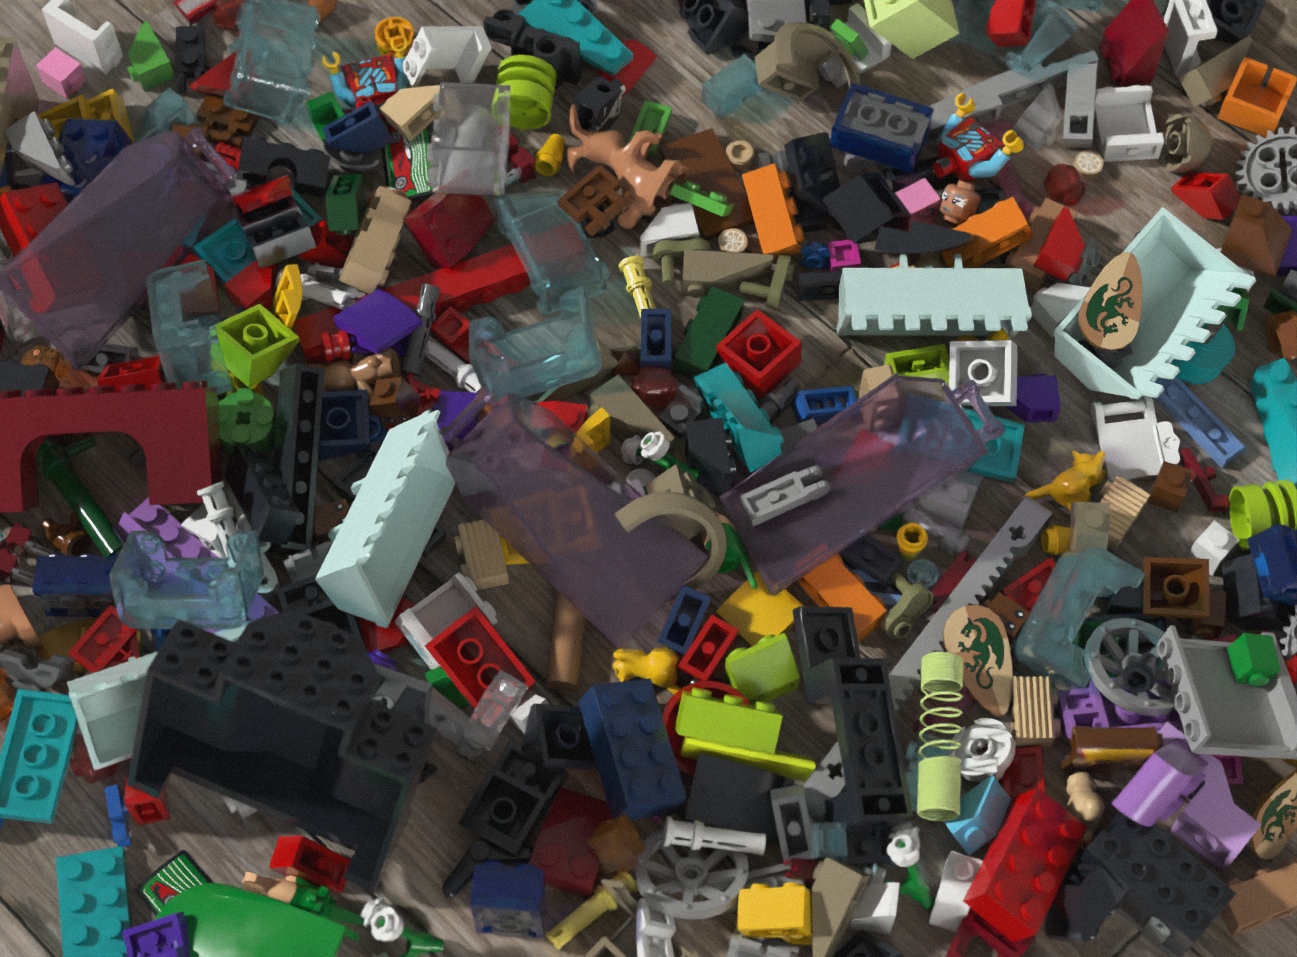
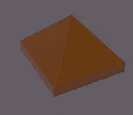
[610,346,641,377]

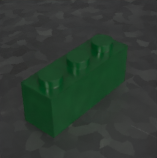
[325,174,366,235]
[671,287,744,380]

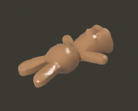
[304,348,402,405]

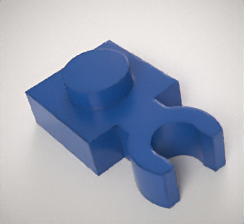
[104,785,131,847]

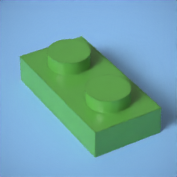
[830,19,869,61]
[628,100,672,159]
[670,180,734,217]

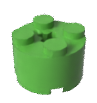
[218,388,276,458]

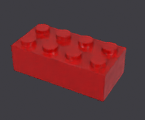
[0,182,107,314]
[963,787,1088,942]

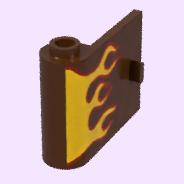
[1060,726,1163,777]

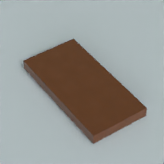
[660,128,755,241]

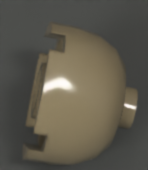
[1159,114,1213,172]

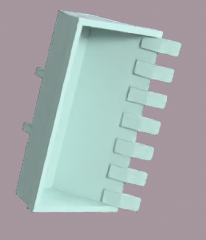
[1053,207,1257,400]
[837,254,1032,337]
[315,410,457,628]
[67,619,255,771]

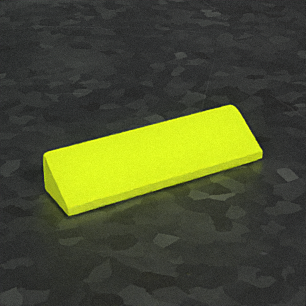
[680,736,816,781]

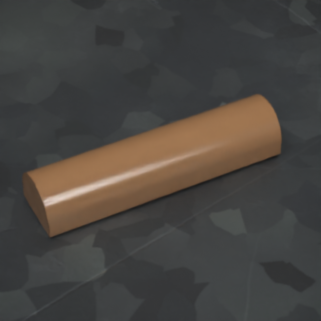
[546,563,592,691]

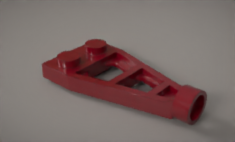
[945,909,1036,957]

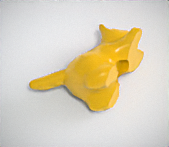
[1024,450,1106,512]
[613,647,681,695]

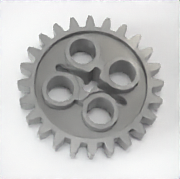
[1235,127,1297,216]

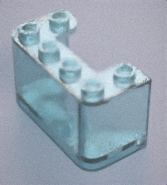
[223,0,321,124]
[146,259,233,395]
[109,531,264,629]
[1013,547,1146,688]

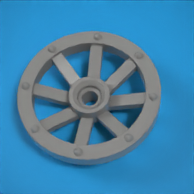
[1084,618,1176,716]
[634,828,749,919]

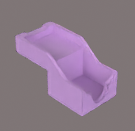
[1158,722,1262,873]

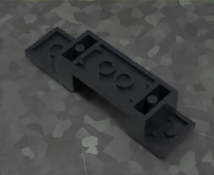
[792,606,914,866]

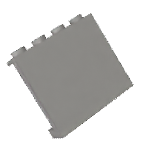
[1157,625,1297,759]

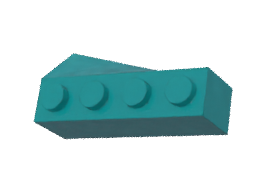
[1249,358,1297,489]
[694,363,784,472]

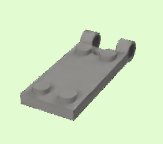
[747,0,806,43]

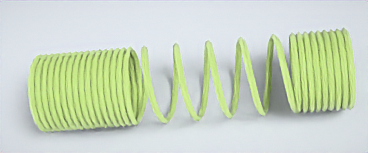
[917,652,964,821]

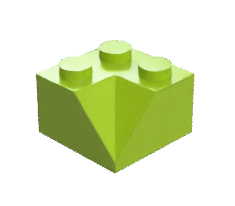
[210,304,299,387]

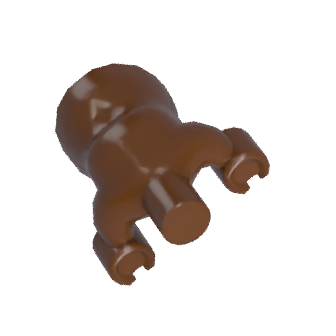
[41,513,91,561]

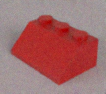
[425,606,536,722]

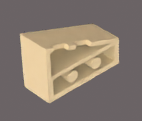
[339,186,411,294]

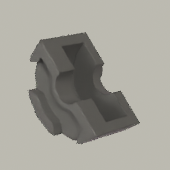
[0,644,75,691]

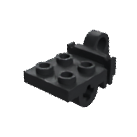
[483,9,581,89]

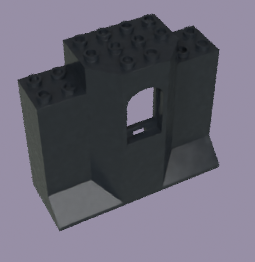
[127,610,437,891]

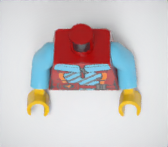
[321,36,410,121]
[933,93,1024,182]

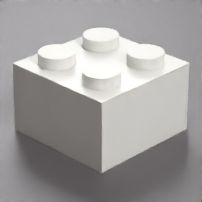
[949,340,1017,406]

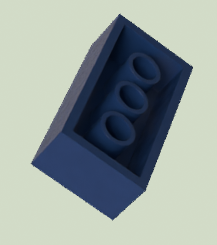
[579,679,687,822]

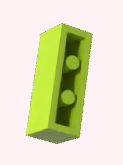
[675,688,783,754]

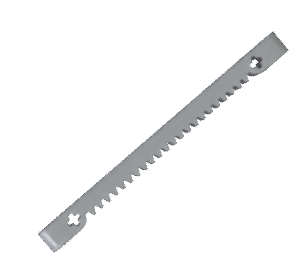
[803,496,1054,824]

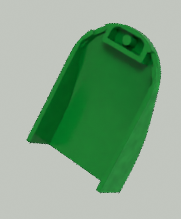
[154,883,360,957]

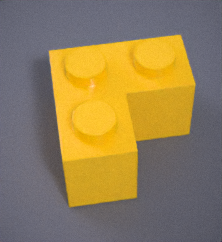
[737,882,813,946]

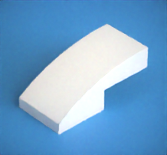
[636,899,676,957]

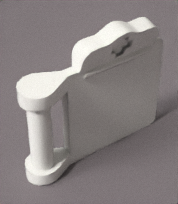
[1090,396,1180,482]

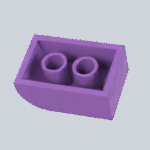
[1112,738,1208,826]

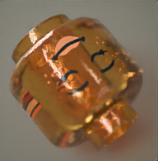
[22,345,70,382]

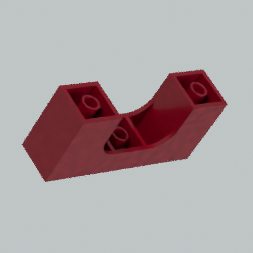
[0,380,224,513]

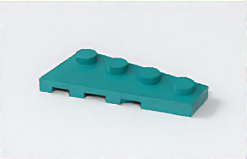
[517,0,634,77]

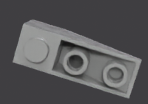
[1063,63,1097,148]
[5,111,76,186]

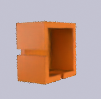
[1217,56,1297,138]

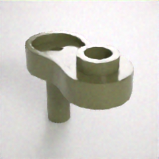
[652,237,711,286]
[740,254,796,310]
[880,572,934,640]

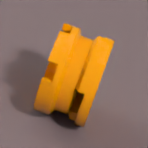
[375,17,415,58]

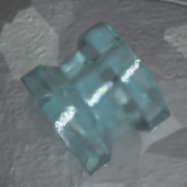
[905,559,939,591]

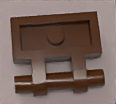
[189,93,261,149]
[558,165,635,236]

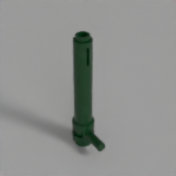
[36,435,130,566]

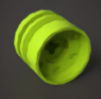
[492,55,557,130]
[1229,479,1297,551]

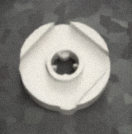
[949,718,1016,782]

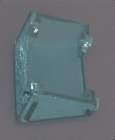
[950,0,1078,74]
[494,189,610,316]
[469,286,602,404]

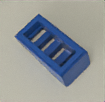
[791,386,861,425]

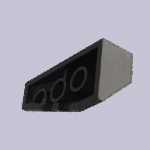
[677,0,749,55]

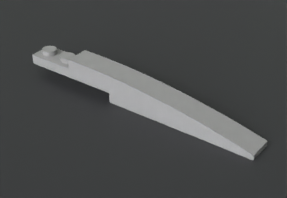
[843,50,1099,175]

